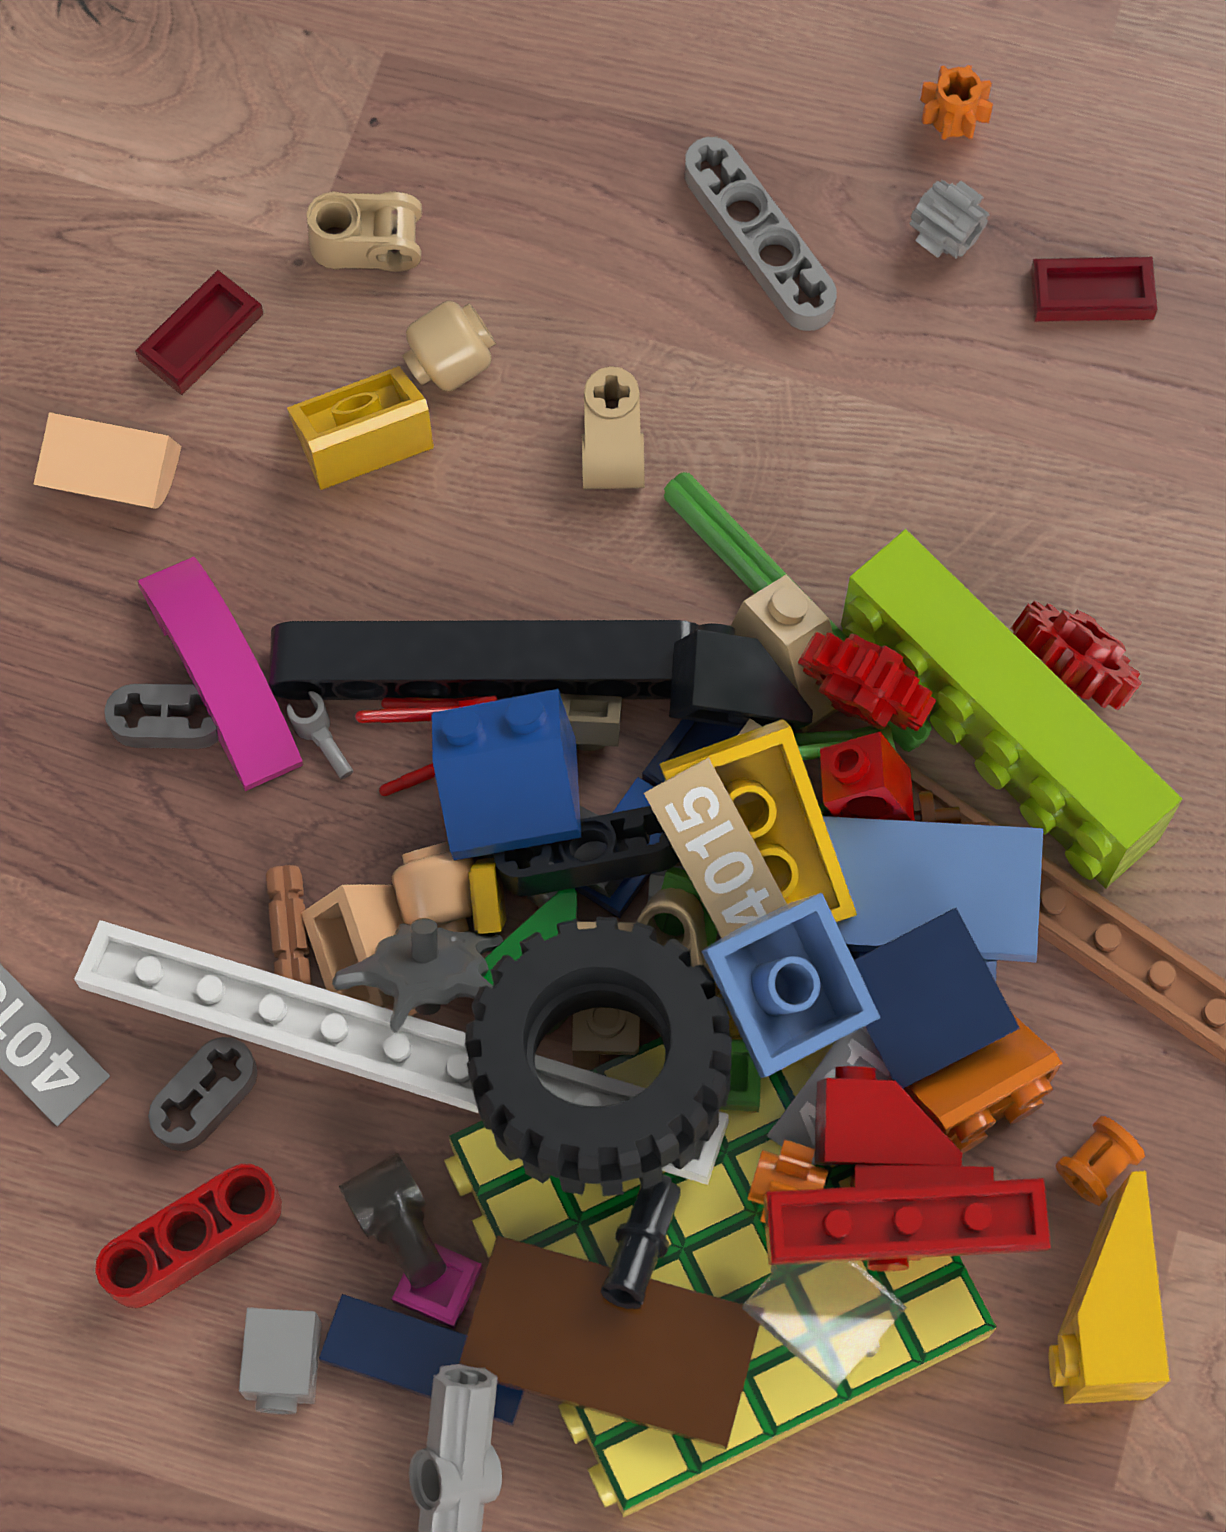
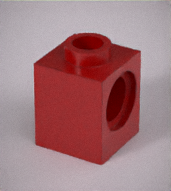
[820,731,915,821]

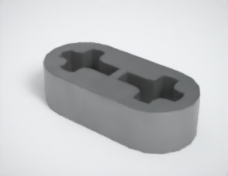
[104,684,219,749]
[148,1037,257,1151]

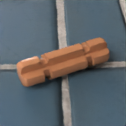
[266,865,312,985]

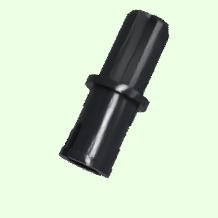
[601,1174,681,1309]

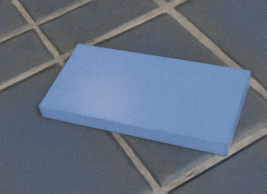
[823,816,1043,963]

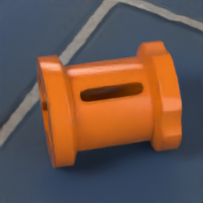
[1055,1116,1145,1206]

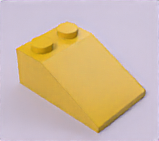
[660,719,857,922]
[1049,1171,1170,1404]

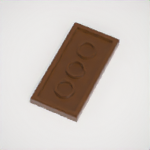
[459,1235,763,1450]

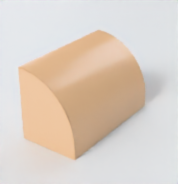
[34,412,181,509]
[301,885,418,1016]

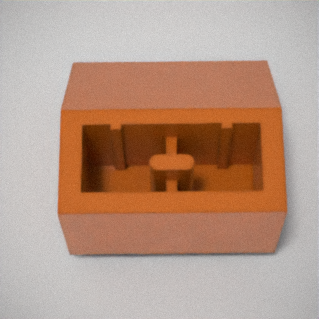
[903,1013,1062,1154]

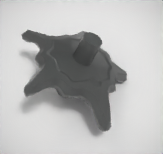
[332,919,504,1033]

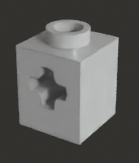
[239,1308,322,1414]

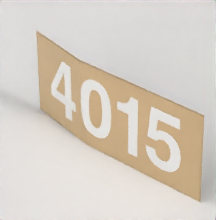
[644,757,787,938]

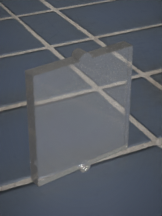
[742,1261,907,1390]

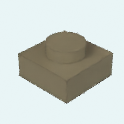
[560,694,622,751]

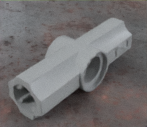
[409,1364,502,1532]

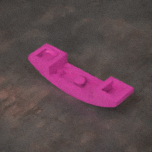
[138,557,303,791]

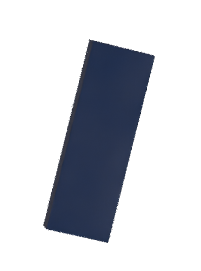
[319,1294,525,1426]

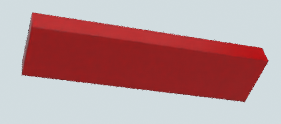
[764,1178,1051,1265]

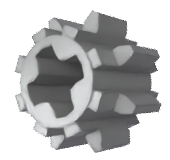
[909,179,990,259]

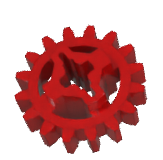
[1010,601,1142,710]
[798,632,936,731]

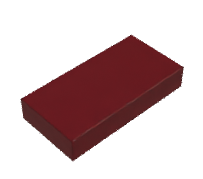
[1031,257,1158,322]
[135,270,264,395]

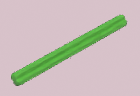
[664,472,932,752]

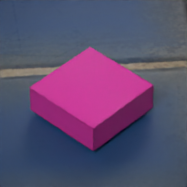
[392,1237,482,1330]

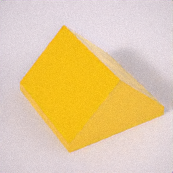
[287,366,434,490]

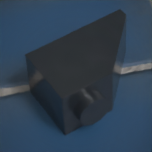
[669,623,813,732]

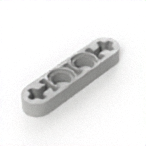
[685,137,836,331]

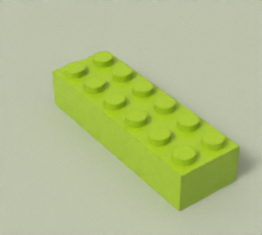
[841,529,1183,889]

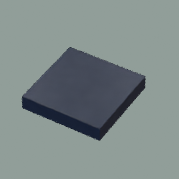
[854,907,1020,1089]

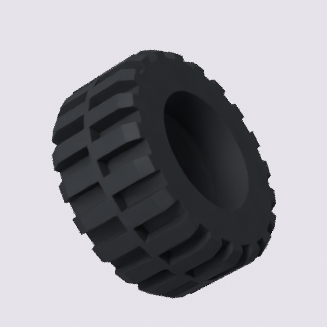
[465,917,732,1196]

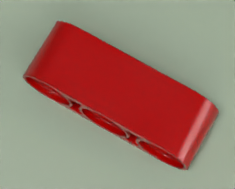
[95,1164,282,1308]

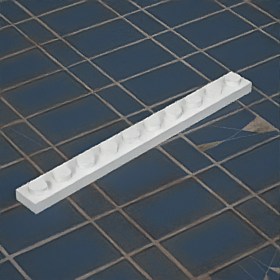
[74,920,728,1185]

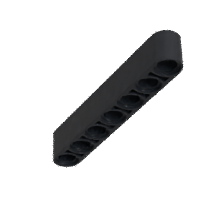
[269,620,699,700]

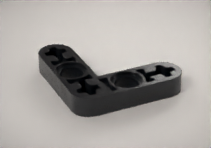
[494,806,680,896]

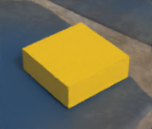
[468,857,507,934]

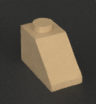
[730,575,838,733]

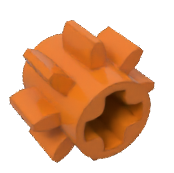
[920,65,994,140]
[748,1139,828,1223]

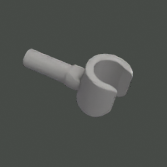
[287,691,353,779]

